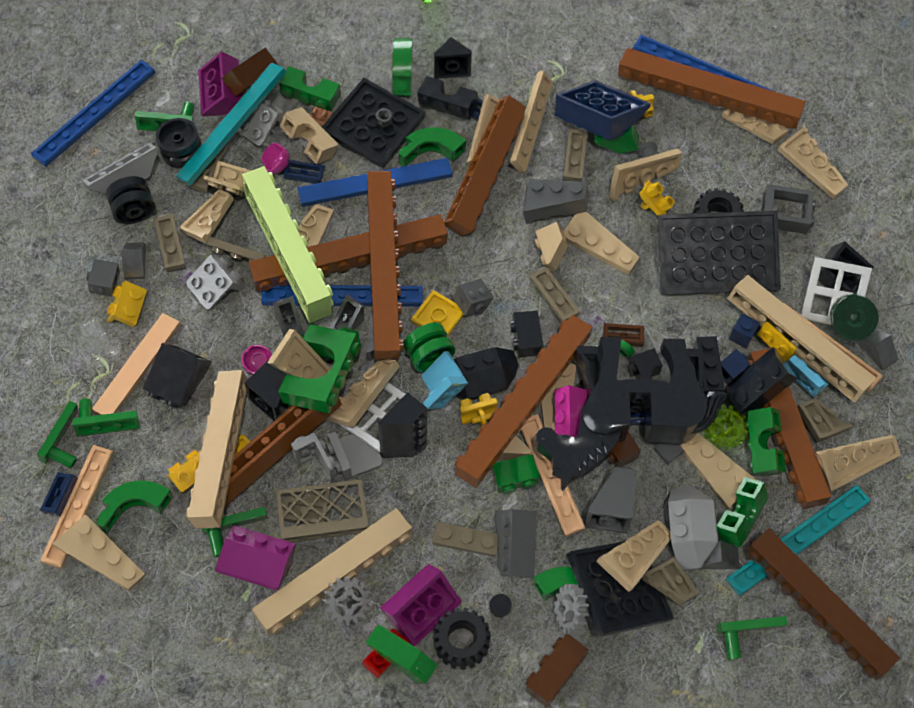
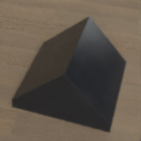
[434,37,472,79]

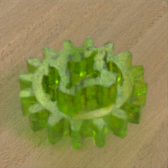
[702,405,748,450]

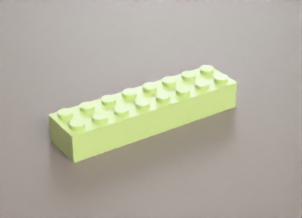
[242,166,334,323]

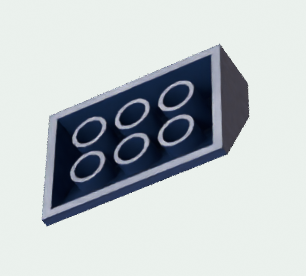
[555,80,651,140]

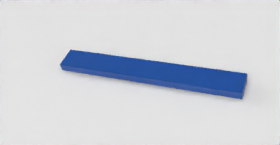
[633,34,775,92]
[31,59,155,167]
[297,158,452,207]
[261,285,423,307]

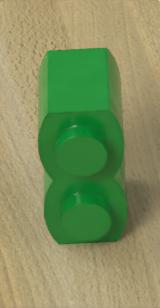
[492,454,540,494]

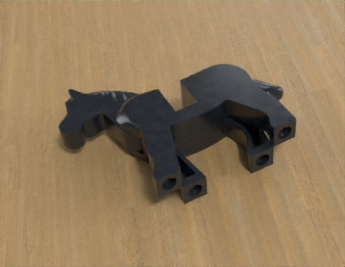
[535,337,728,491]

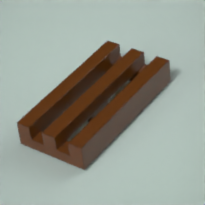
[603,323,644,347]

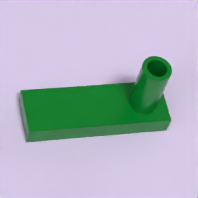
[135,102,195,131]
[73,398,141,437]
[37,400,78,469]
[201,507,268,558]
[716,616,788,660]

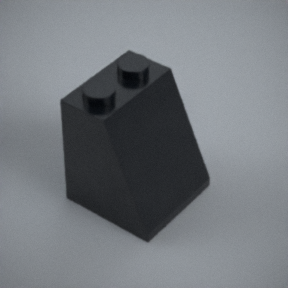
[143,343,212,408]
[244,360,289,421]

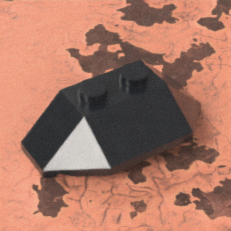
[453,347,520,400]

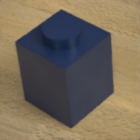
[728,313,760,349]
[721,349,750,384]

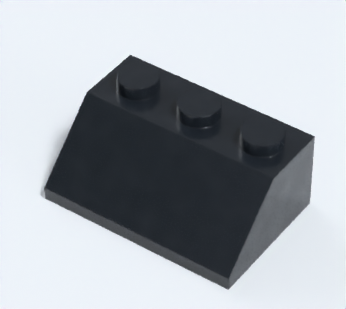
[726,347,798,416]

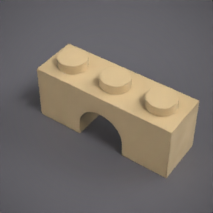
[280,107,339,164]

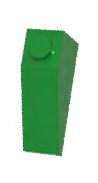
[365,624,438,684]

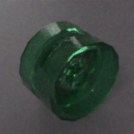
[829,293,879,340]

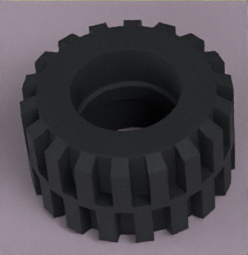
[692,188,744,214]
[434,608,491,670]

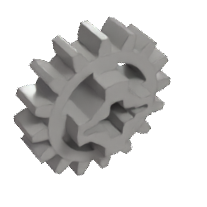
[322,576,372,626]
[554,584,589,633]

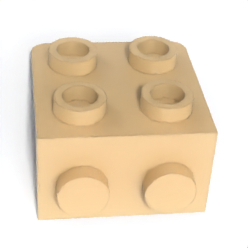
[203,161,251,196]

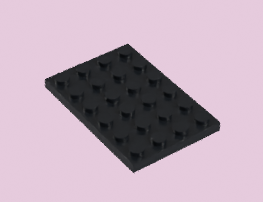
[658,210,781,295]

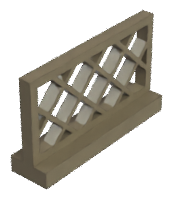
[276,479,369,543]

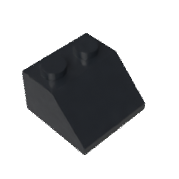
[818,241,874,294]

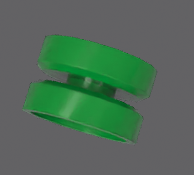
[403,322,456,372]

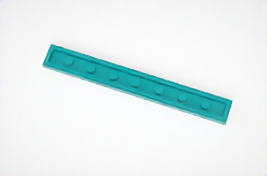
[176,63,287,186]
[726,485,871,597]

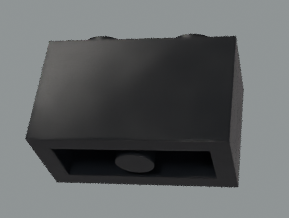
[509,310,544,358]

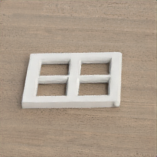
[800,257,872,330]
[339,382,405,453]

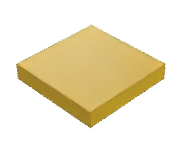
[411,290,464,338]

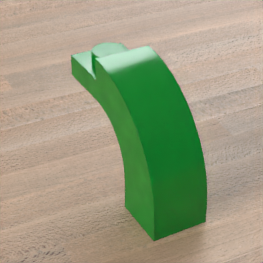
[392,37,413,95]
[398,127,466,167]
[96,480,173,534]
[533,567,578,602]

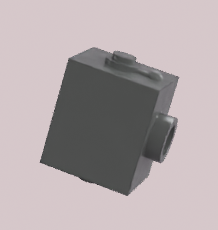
[86,259,120,297]
[453,279,494,316]

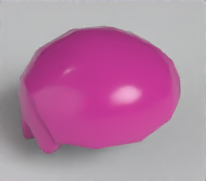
[261,143,289,174]
[242,345,273,375]

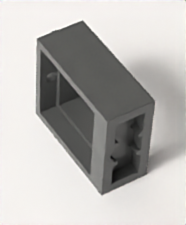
[762,184,816,234]

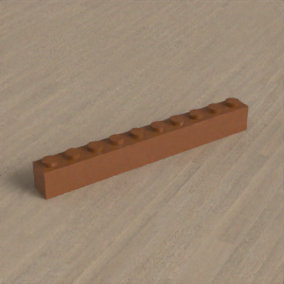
[618,48,806,130]
[367,171,403,360]
[249,214,448,291]
[454,314,593,488]

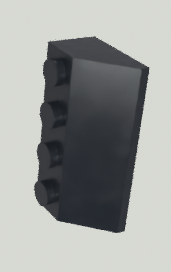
[378,392,428,459]

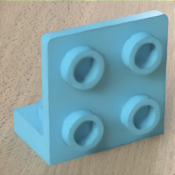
[421,351,468,409]
[787,355,830,398]

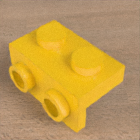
[107,280,147,327]
[757,322,797,362]
[166,449,202,492]

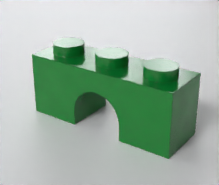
[279,66,341,112]
[747,407,786,476]
[716,477,769,548]

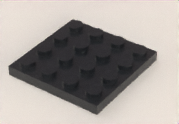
[322,77,426,168]
[566,541,674,637]

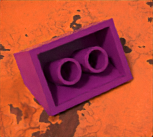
[198,51,242,117]
[215,525,295,591]
[380,564,462,647]

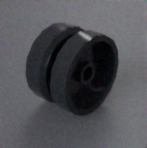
[156,118,202,168]
[105,176,156,224]

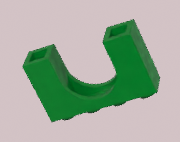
[278,324,360,414]

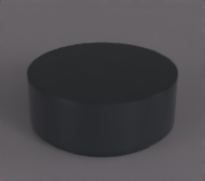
[489,594,512,618]

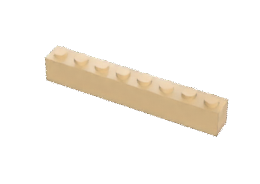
[727,275,876,403]
[187,370,247,529]
[252,508,412,636]

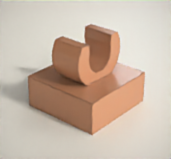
[310,106,332,127]

